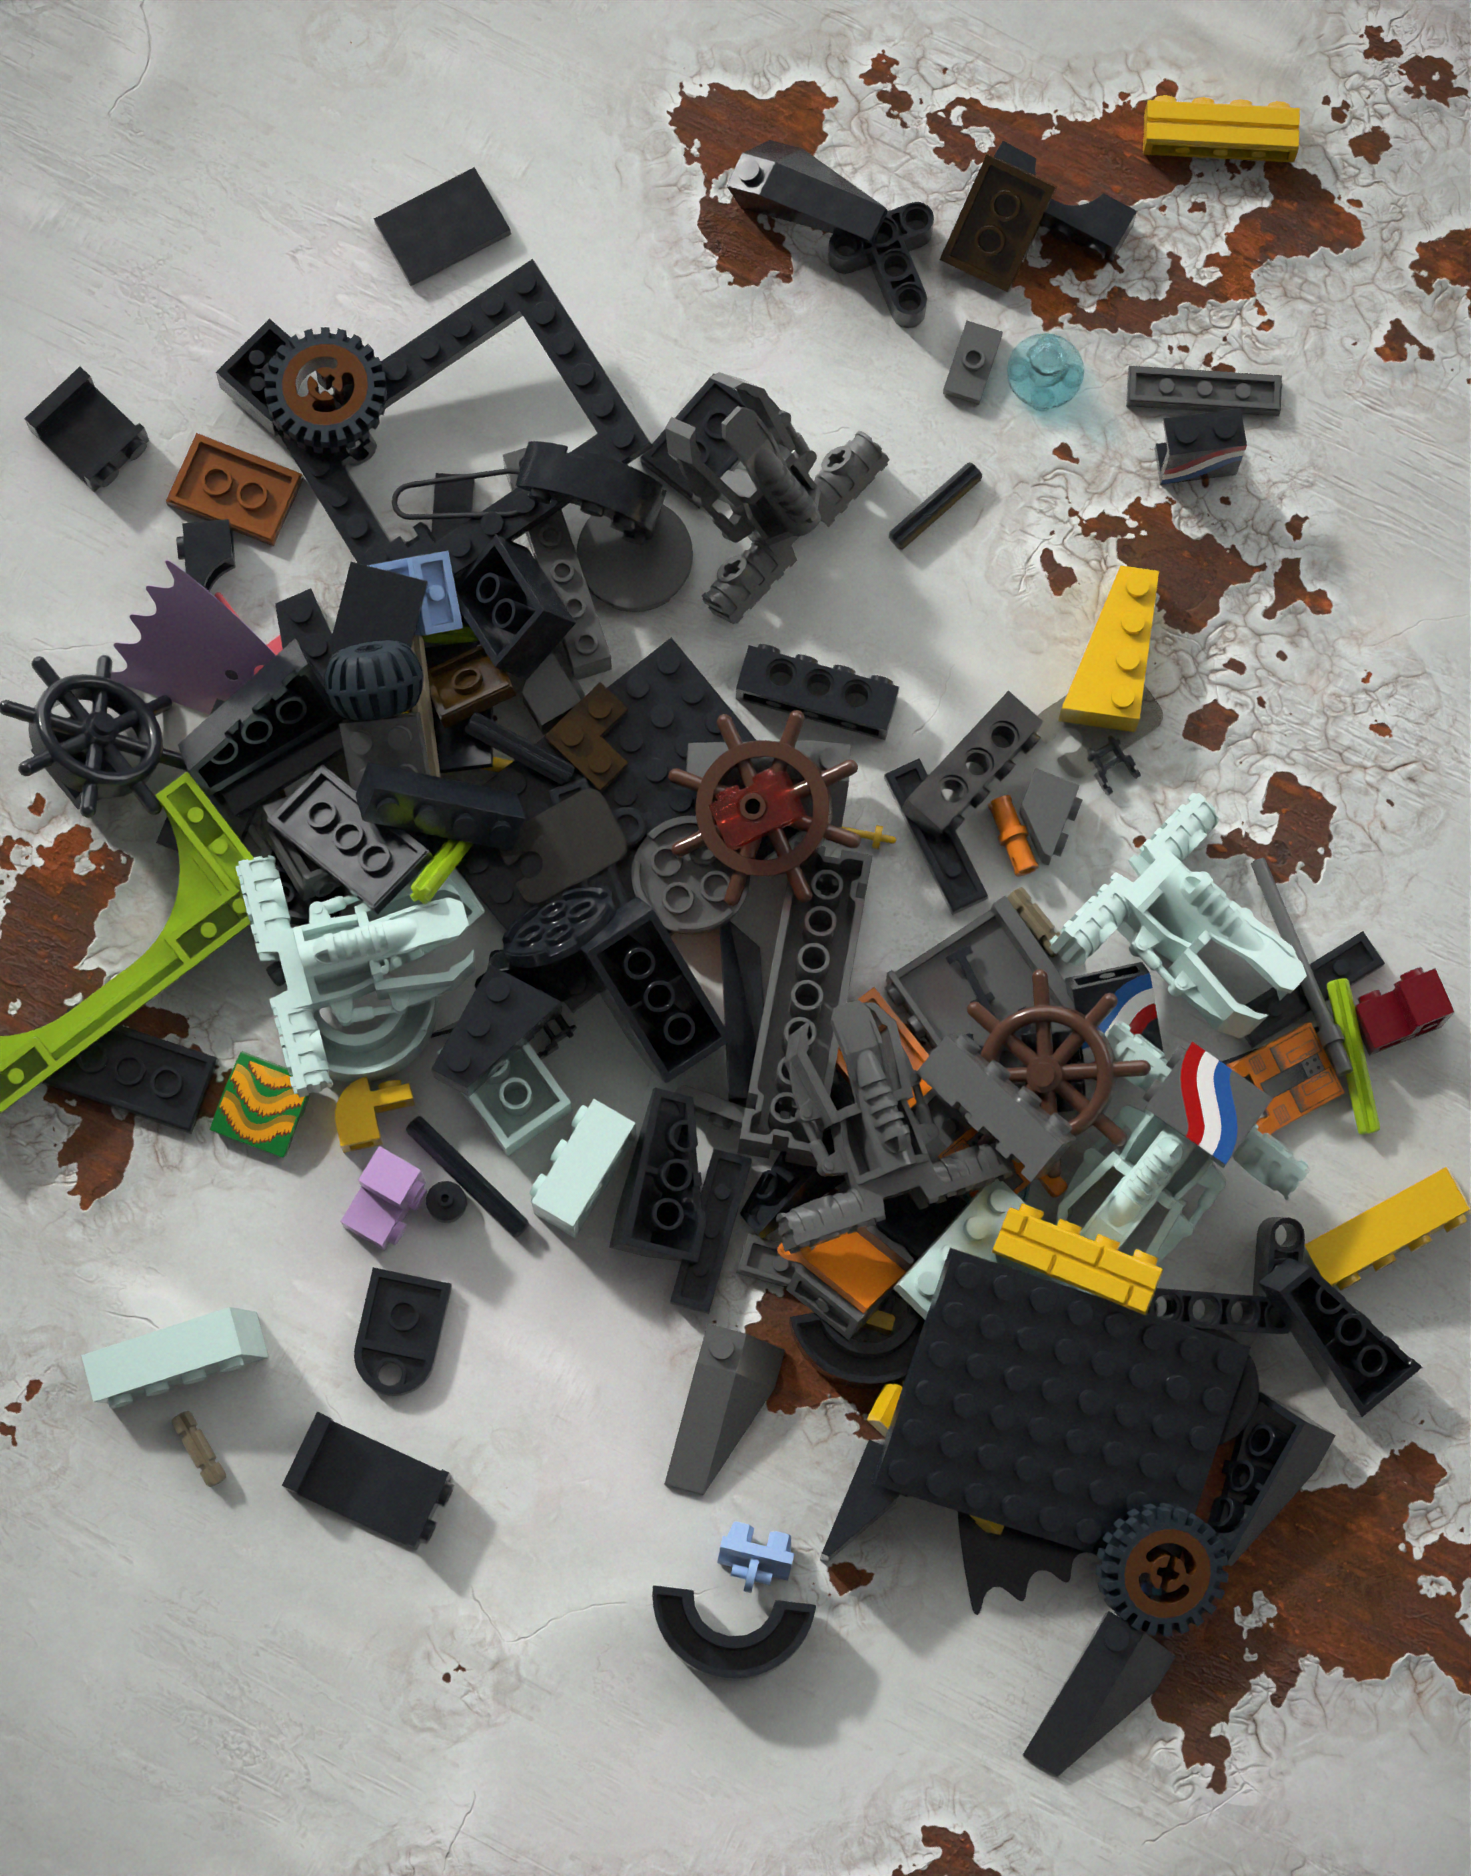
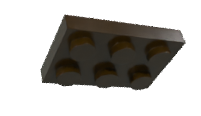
[939,154,1058,292]

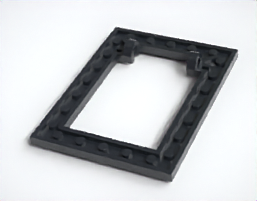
[277,259,653,581]

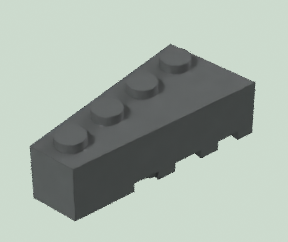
[916,1033,1077,1182]

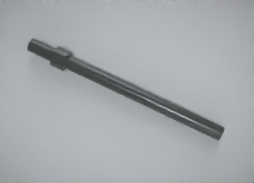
[1251,858,1353,1076]

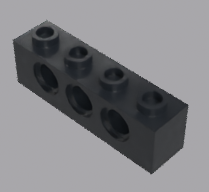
[736,644,899,740]
[901,690,1044,841]

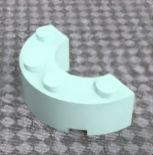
[313,997,438,1083]

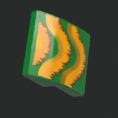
[210,1051,311,1158]

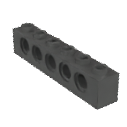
[503,447,612,680]

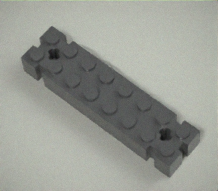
[737,841,873,1168]

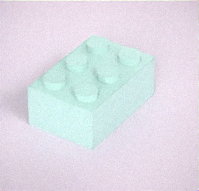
[437,1043,573,1157]
[529,1099,637,1238]

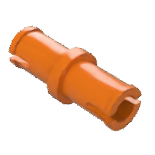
[987,795,1039,877]

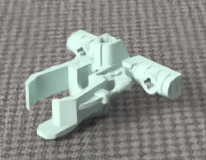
[1049,793,1307,1039]
[236,855,475,1098]
[1056,1022,1310,1263]

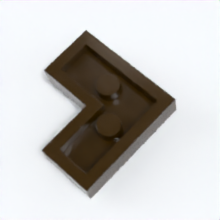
[544,682,628,793]

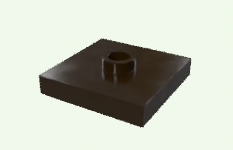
[427,645,516,729]

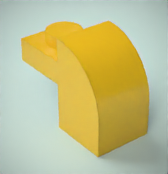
[335,1076,415,1153]

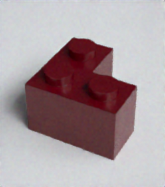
[1355,967,1455,1056]

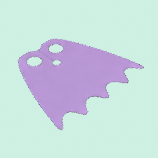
[111,560,276,715]

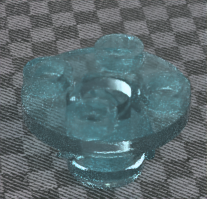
[1007,333,1084,411]

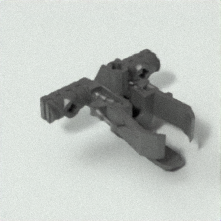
[665,372,890,624]
[776,1000,1016,1254]

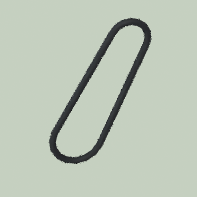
[391,468,521,520]

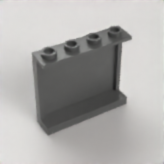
[884,896,1074,1068]

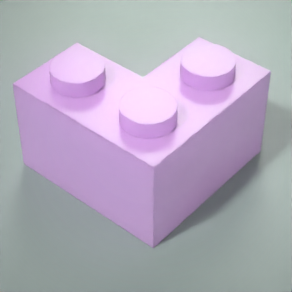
[340,1146,427,1251]

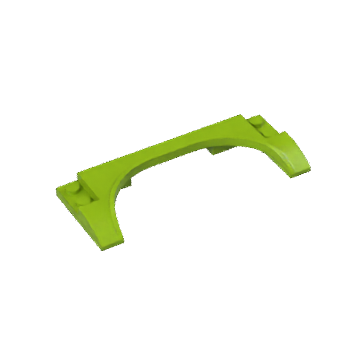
[0,772,254,1114]

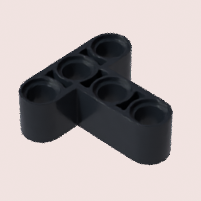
[828,202,934,328]

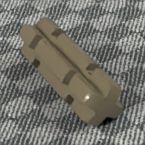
[1007,887,1061,958]
[172,1411,226,1487]

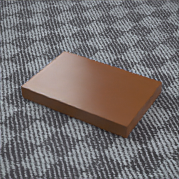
[166,433,304,547]

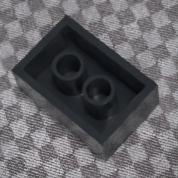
[455,535,576,679]

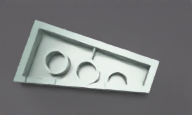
[81,1307,269,1408]

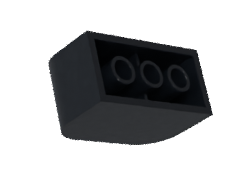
[575,897,733,1083]

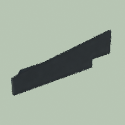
[719,921,763,1104]

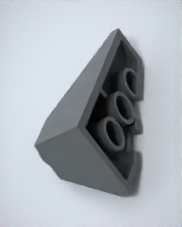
[686,741,851,831]
[664,1323,785,1495]

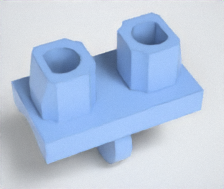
[717,1521,794,1593]

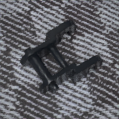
[1087,735,1141,796]
[537,1005,577,1060]

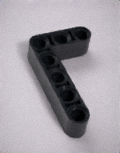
[1147,1217,1305,1335]

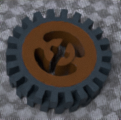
[264,327,387,453]
[1096,1503,1228,1636]

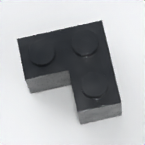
[216,318,291,437]

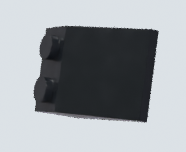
[820,1439,908,1563]

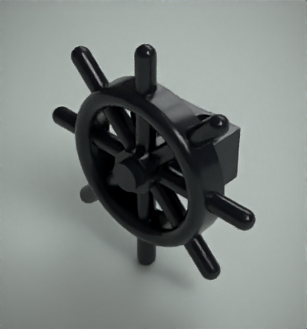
[0,655,187,818]

